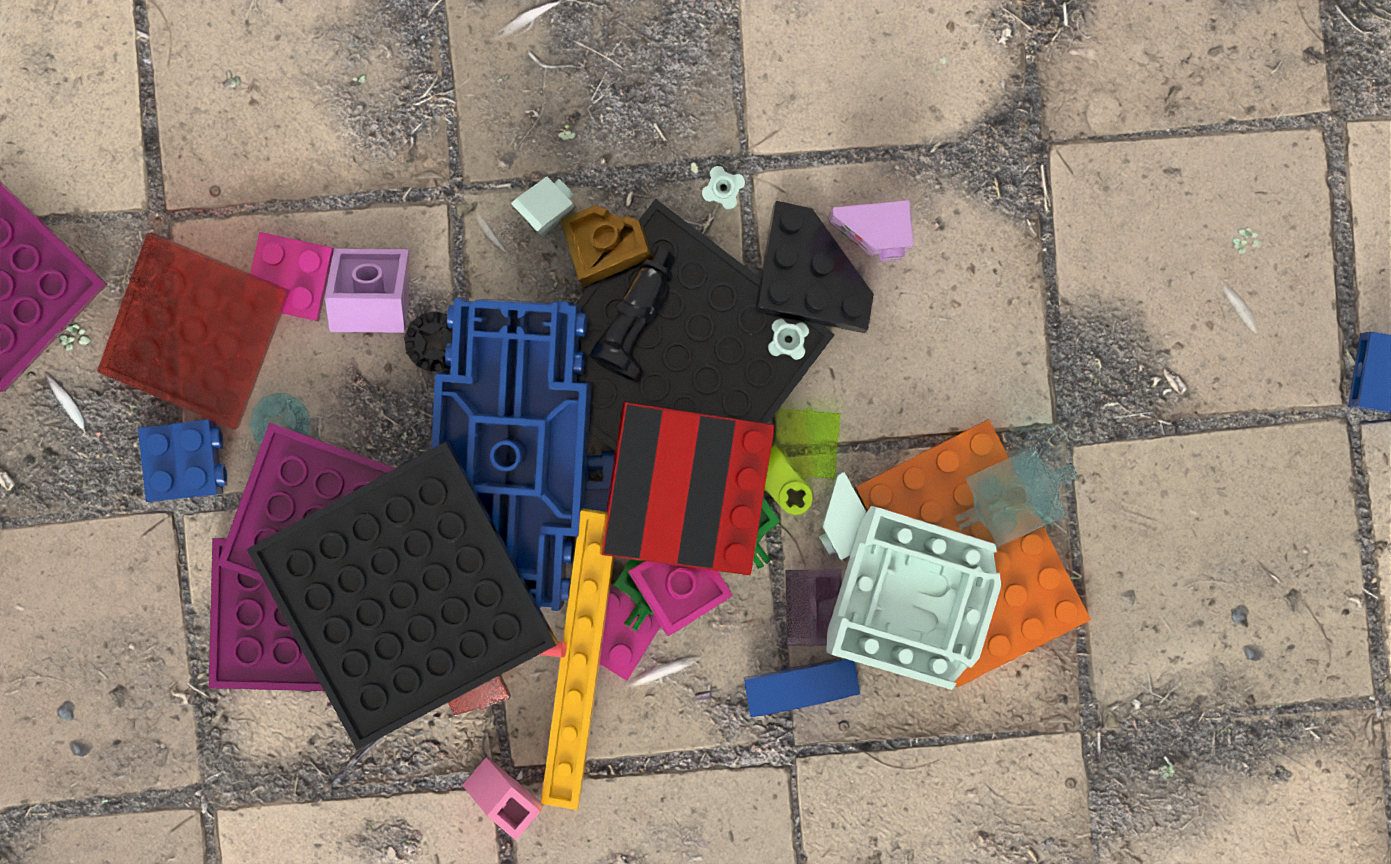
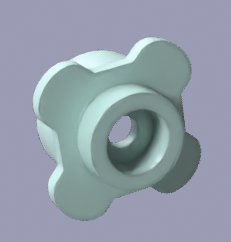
[702,166,745,209]
[768,319,809,360]

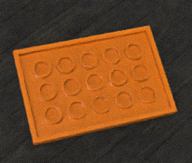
[855,419,1091,688]

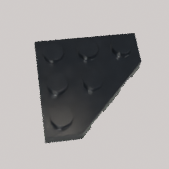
[756,201,874,333]

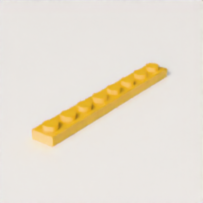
[541,508,614,810]

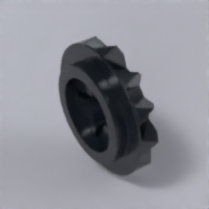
[404,312,453,372]

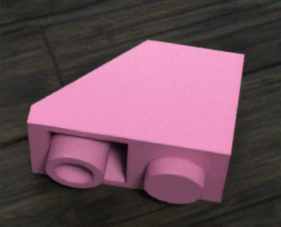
[462,756,544,840]

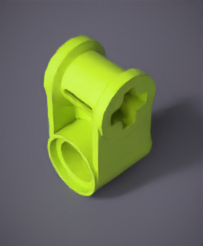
[764,444,813,515]

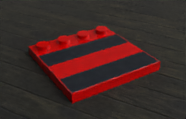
[599,402,775,576]

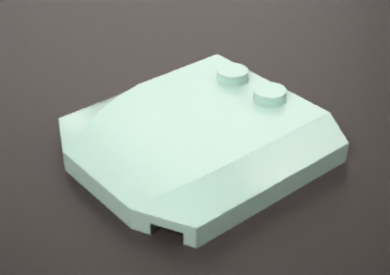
[827,506,1001,690]

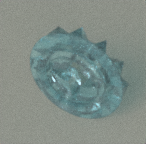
[249,393,310,445]

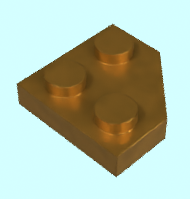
[561,205,652,287]

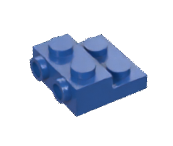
[138,420,227,502]

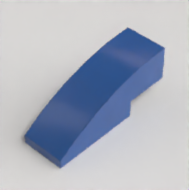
[744,658,860,718]

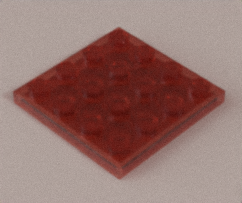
[97,232,290,430]

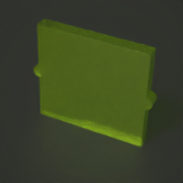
[776,407,840,480]

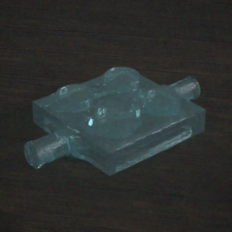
[954,446,1078,547]

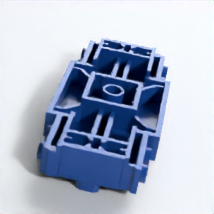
[431,297,592,611]

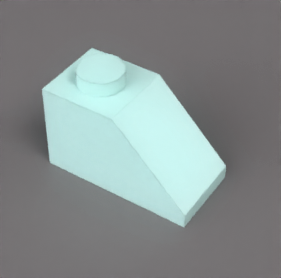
[511,177,575,238]
[819,472,867,560]

